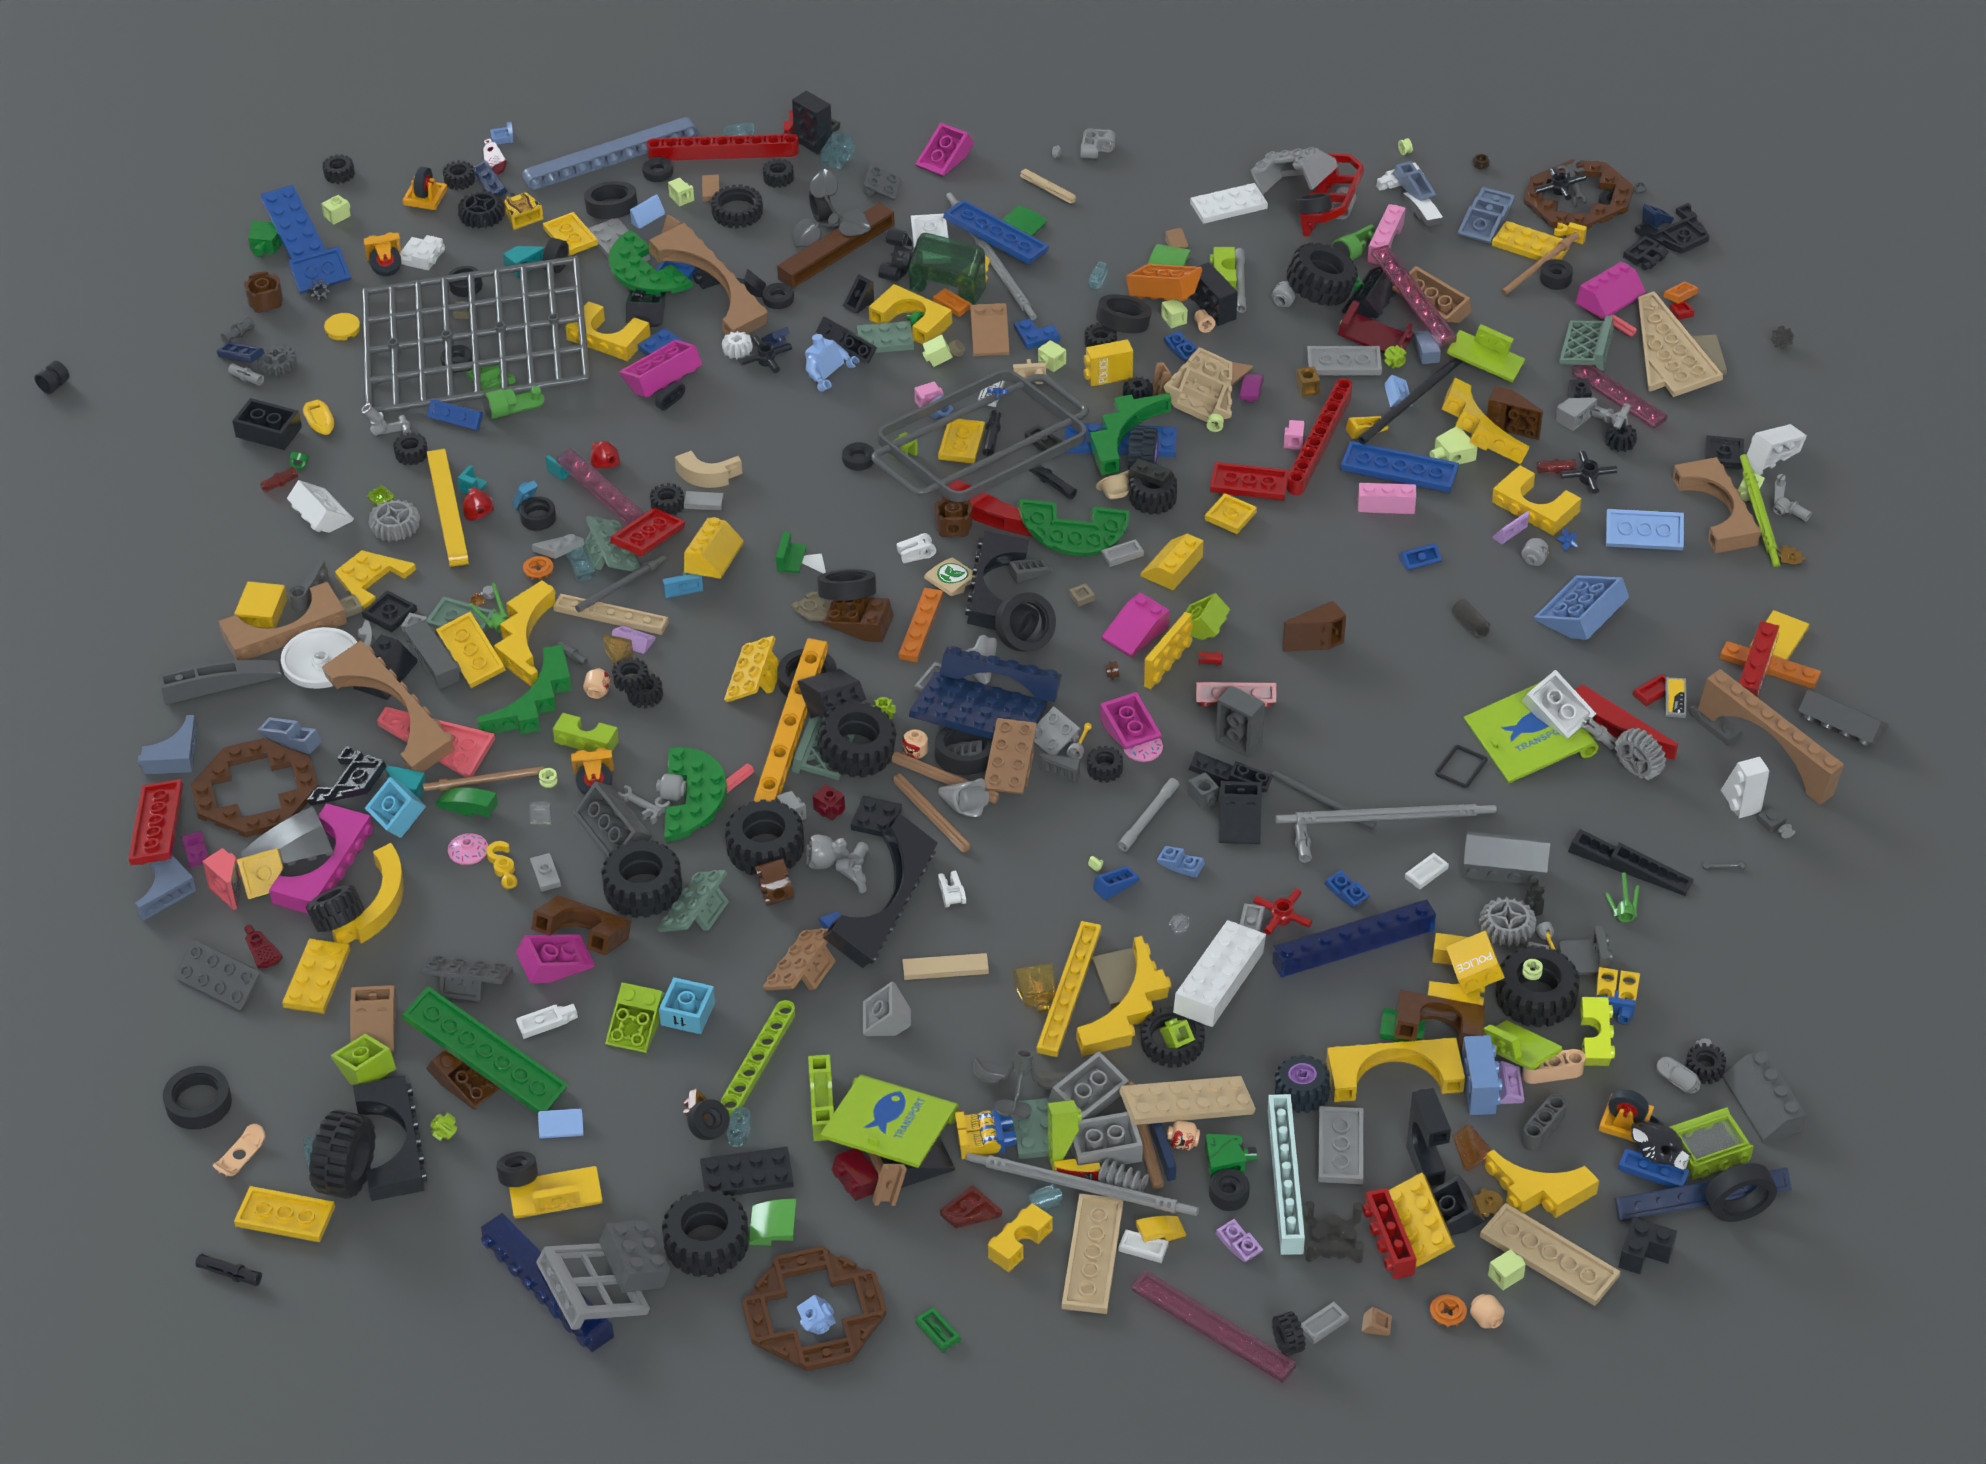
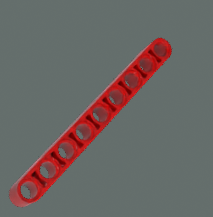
[647,134,799,161]
[1287,378,1352,496]

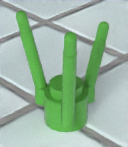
[469,583,508,633]
[1605,872,1640,922]

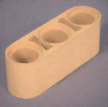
[1522,1049,1585,1084]

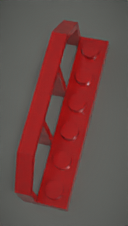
[1300,153,1364,236]

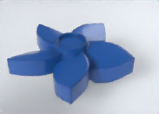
[987,388,1009,399]
[1556,528,1578,551]

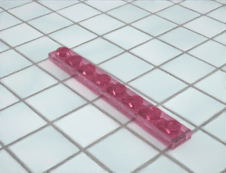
[1371,245,1457,346]
[1132,1270,1296,1383]

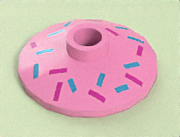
[1123,738,1163,762]
[447,833,488,865]

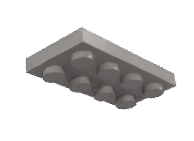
[588,218,651,261]
[1307,346,1382,376]
[1318,1106,1363,1184]

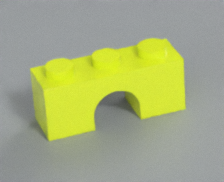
[1580,997,1615,1066]

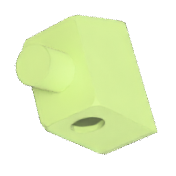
[1430,426,1477,464]

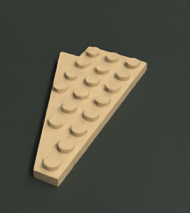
[1638,291,1723,397]

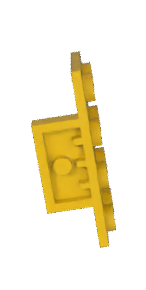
[724,636,780,702]
[509,1166,603,1219]

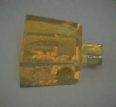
[1013,963,1055,1013]

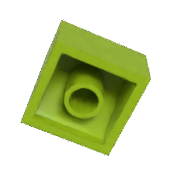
[1185,593,1230,640]
[331,1033,396,1086]

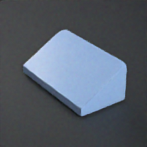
[630,195,665,229]
[1384,375,1413,408]
[538,1109,583,1139]

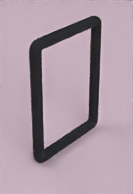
[1435,745,1488,788]

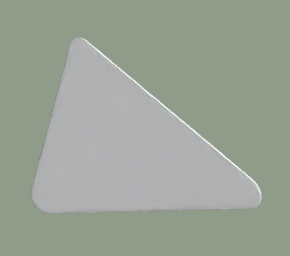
[802,554,826,573]

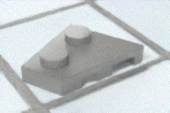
[532,534,585,559]

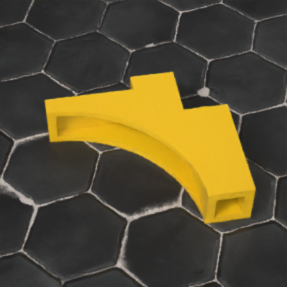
[1485,1149,1599,1218]

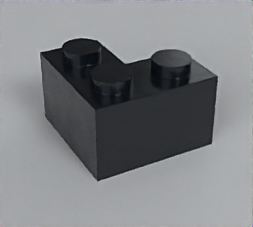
[1618,1217,1677,1274]

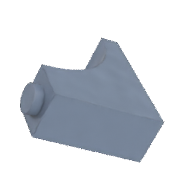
[138,715,198,774]
[135,855,196,921]

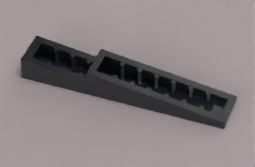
[1568,829,1694,896]

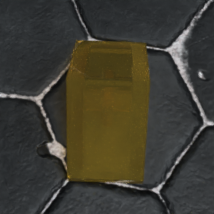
[603,634,633,665]

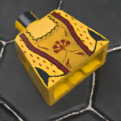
[504,193,543,230]

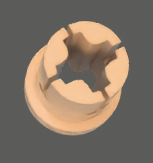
[1194,310,1215,333]

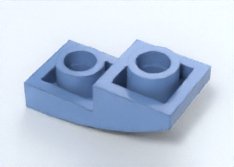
[1157,846,1205,878]

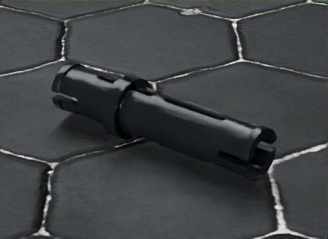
[983,410,1001,457]
[1029,465,1077,499]
[195,1253,262,1286]

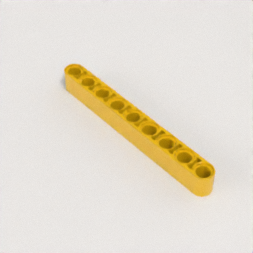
[427,448,469,568]

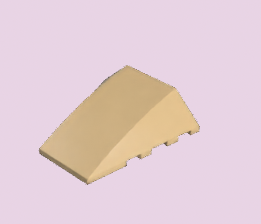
[1164,347,1232,422]

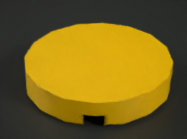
[324,313,361,341]

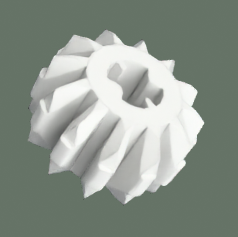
[722,331,753,360]

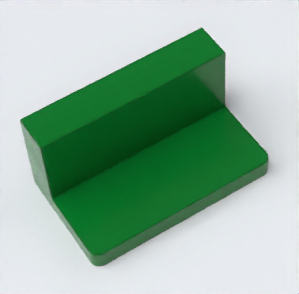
[776,531,806,573]

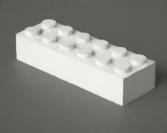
[1173,920,1266,1027]

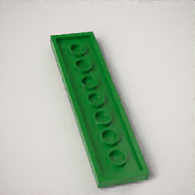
[401,986,568,1114]

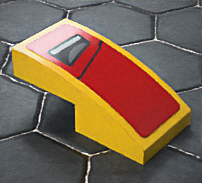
[1054,1159,1101,1181]

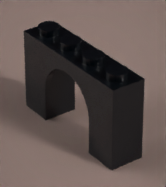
[1406,1088,1451,1187]

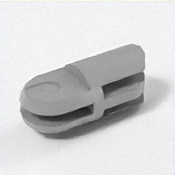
[1656,1057,1701,1094]

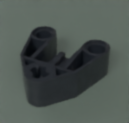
[878,228,915,282]

